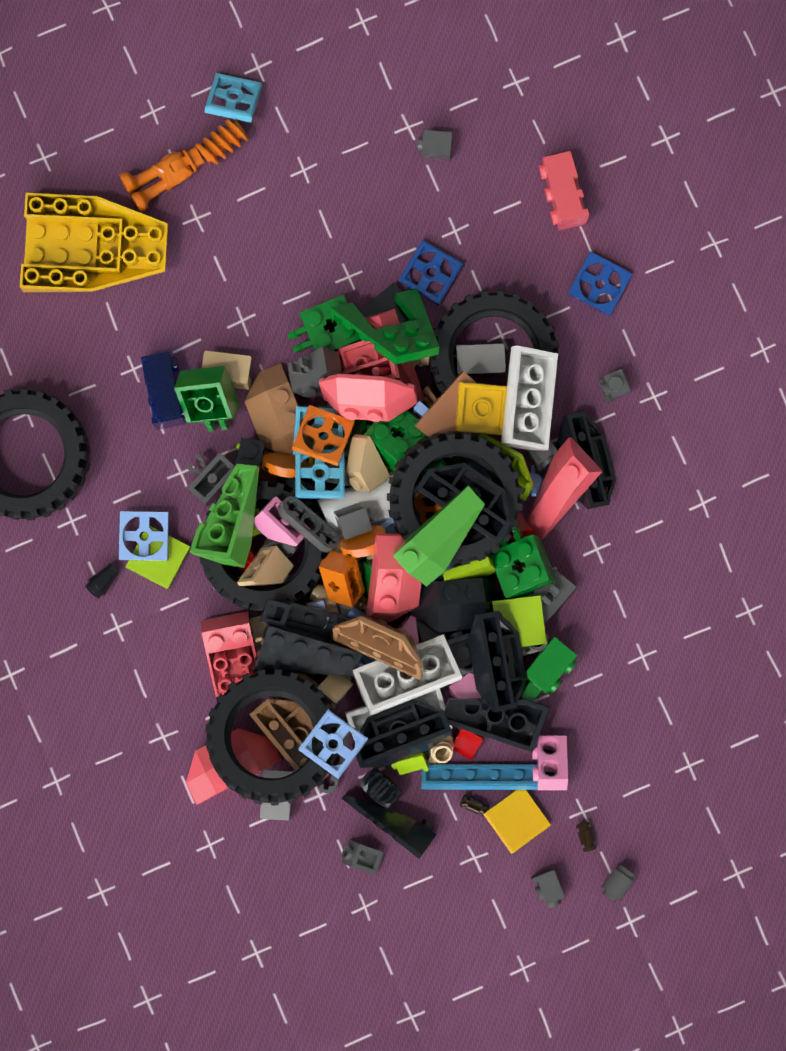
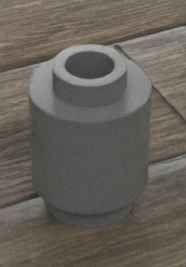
[601,865,636,902]

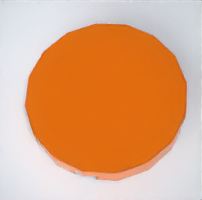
[261,453,310,478]
[339,525,386,558]

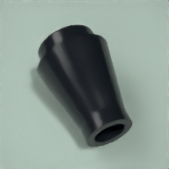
[85,563,120,599]

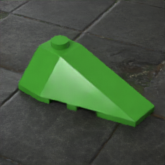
[190,464,259,568]
[393,485,485,586]

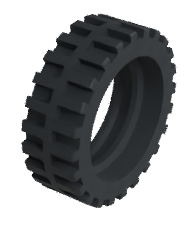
[429,290,559,395]
[0,388,90,521]
[387,431,523,565]
[199,480,329,612]
[205,669,338,806]

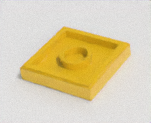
[455,382,507,435]
[483,790,551,854]

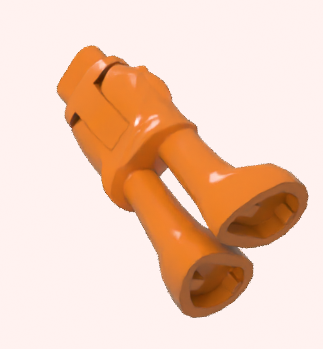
[118,147,204,213]

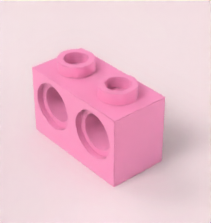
[532,736,568,790]

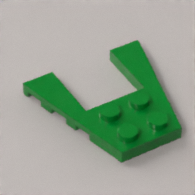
[330,289,439,365]

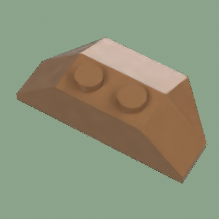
[244,363,313,456]
[333,616,423,680]
[249,699,330,780]

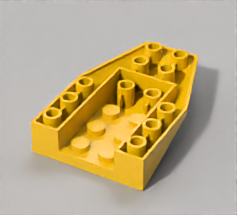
[20,193,168,292]

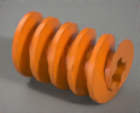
[195,119,249,165]

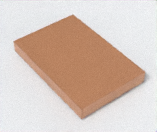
[414,371,477,458]

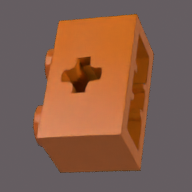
[319,550,365,608]

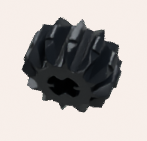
[360,768,401,808]

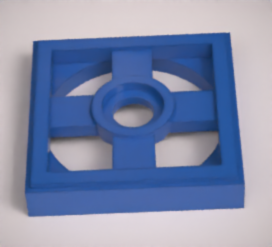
[398,240,463,305]
[568,251,632,317]

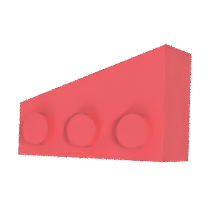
[539,151,589,231]

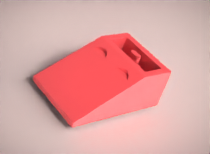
[201,611,258,697]

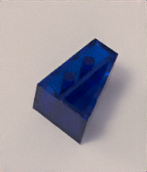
[141,351,185,430]

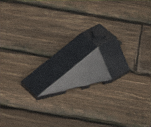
[444,698,549,753]
[341,795,437,859]

